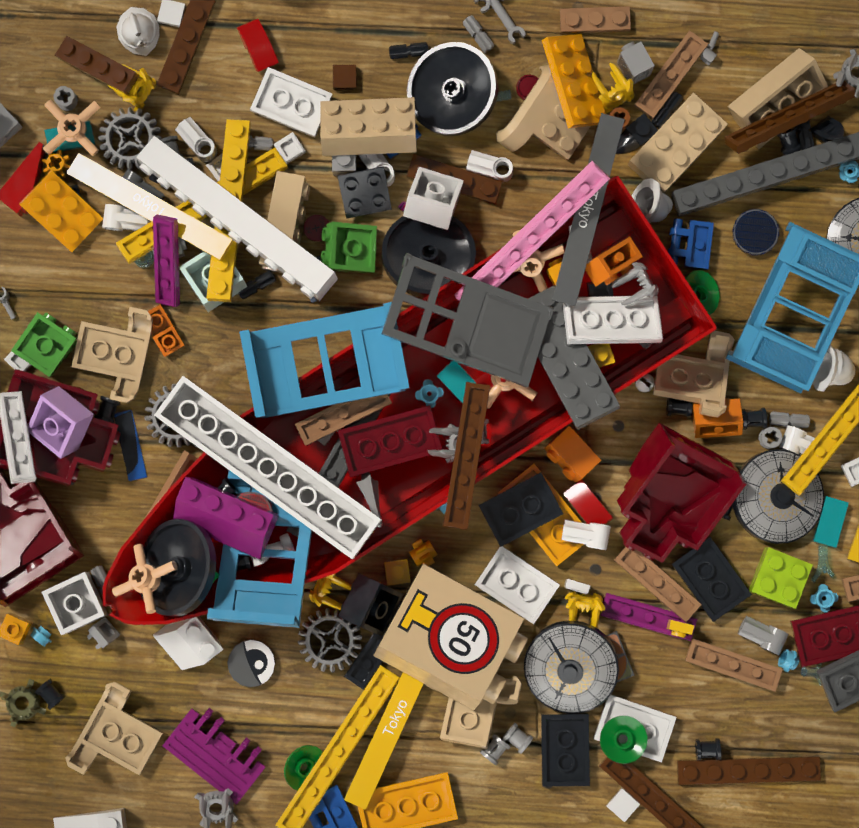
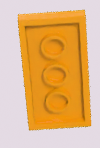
[542,34,606,128]
[497,464,584,566]
[358,772,458,828]

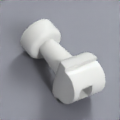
[249,533,295,567]

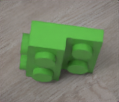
[321,222,377,273]
[11,312,77,378]

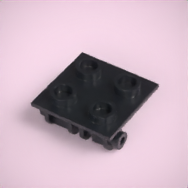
[338,166,392,219]

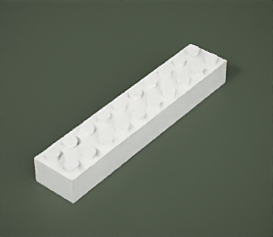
[154,376,381,559]

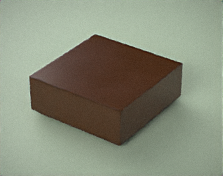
[333,65,356,89]

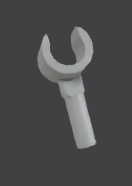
[701,32,719,65]
[0,287,16,320]

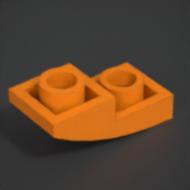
[148,304,185,357]

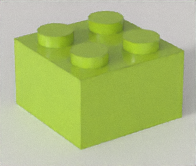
[748,547,813,609]

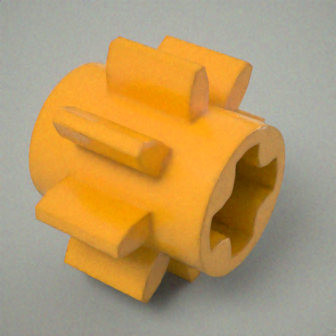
[42,150,70,178]
[409,539,437,567]

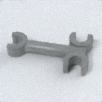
[474,0,526,44]

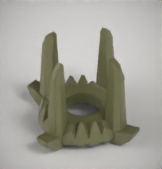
[0,679,46,727]

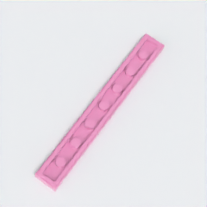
[454,161,610,301]

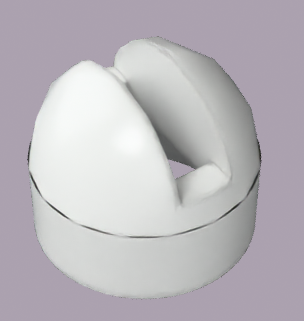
[635,374,655,392]

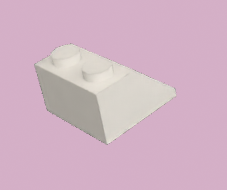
[153,616,223,670]

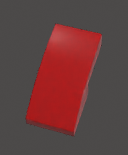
[236,18,279,72]
[564,479,613,525]

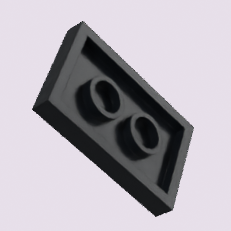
[478,473,563,547]
[671,537,752,622]
[541,714,590,787]

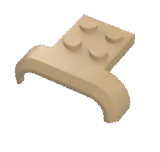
[496,65,591,160]
[71,307,153,403]
[653,331,734,417]
[425,676,522,749]
[66,682,163,775]

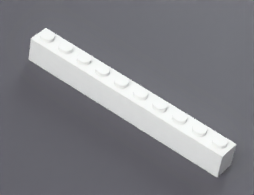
[136,136,338,301]

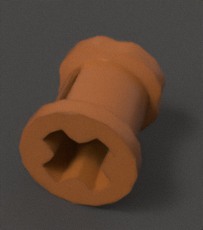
[610,107,630,131]

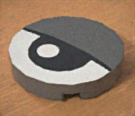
[228,640,275,687]

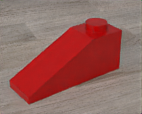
[0,142,46,217]

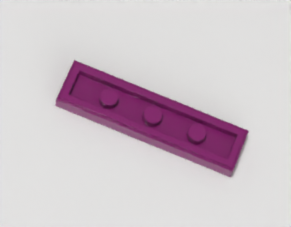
[153,214,180,307]
[600,593,697,642]

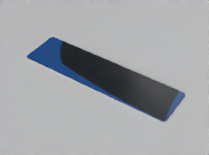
[114,410,147,481]

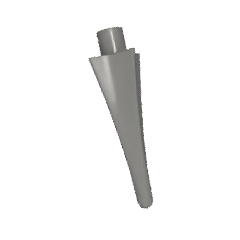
[356,472,382,528]

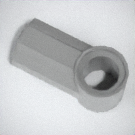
[738,616,789,655]

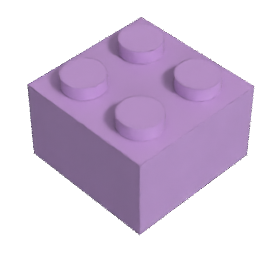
[28,386,94,459]

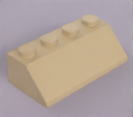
[728,48,828,149]

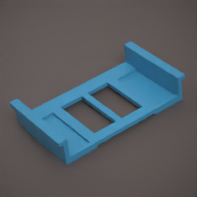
[725,222,859,393]
[239,302,409,418]
[207,470,312,628]

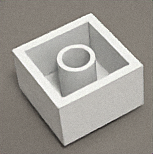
[403,167,464,230]
[42,572,108,635]

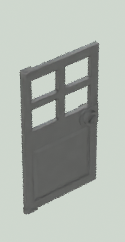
[381,253,554,387]

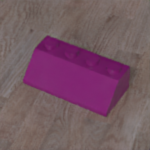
[173,477,279,559]

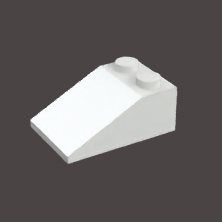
[53,808,127,828]

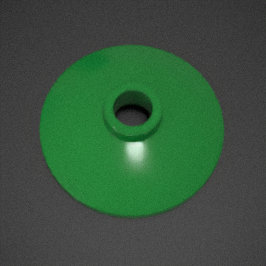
[685,270,720,315]
[600,715,648,764]
[284,745,323,791]

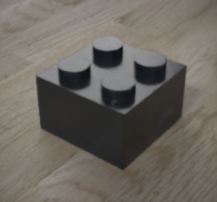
[338,573,403,637]

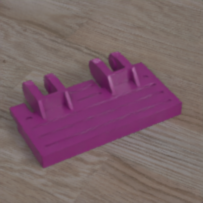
[162,708,266,805]

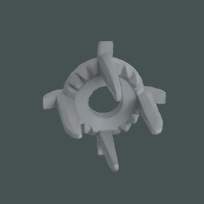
[833,49,859,98]
[612,262,659,305]
[428,424,459,463]
[194,788,238,828]

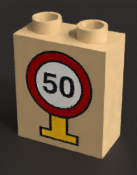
[374,564,528,711]

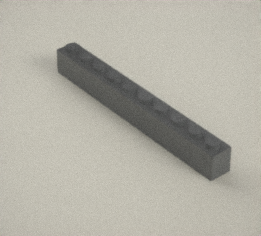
[671,132,859,217]

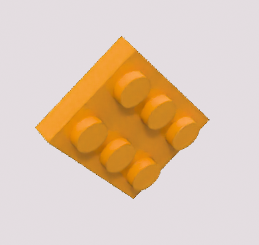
[19,170,103,252]

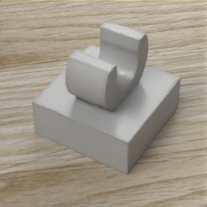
[87,617,120,649]

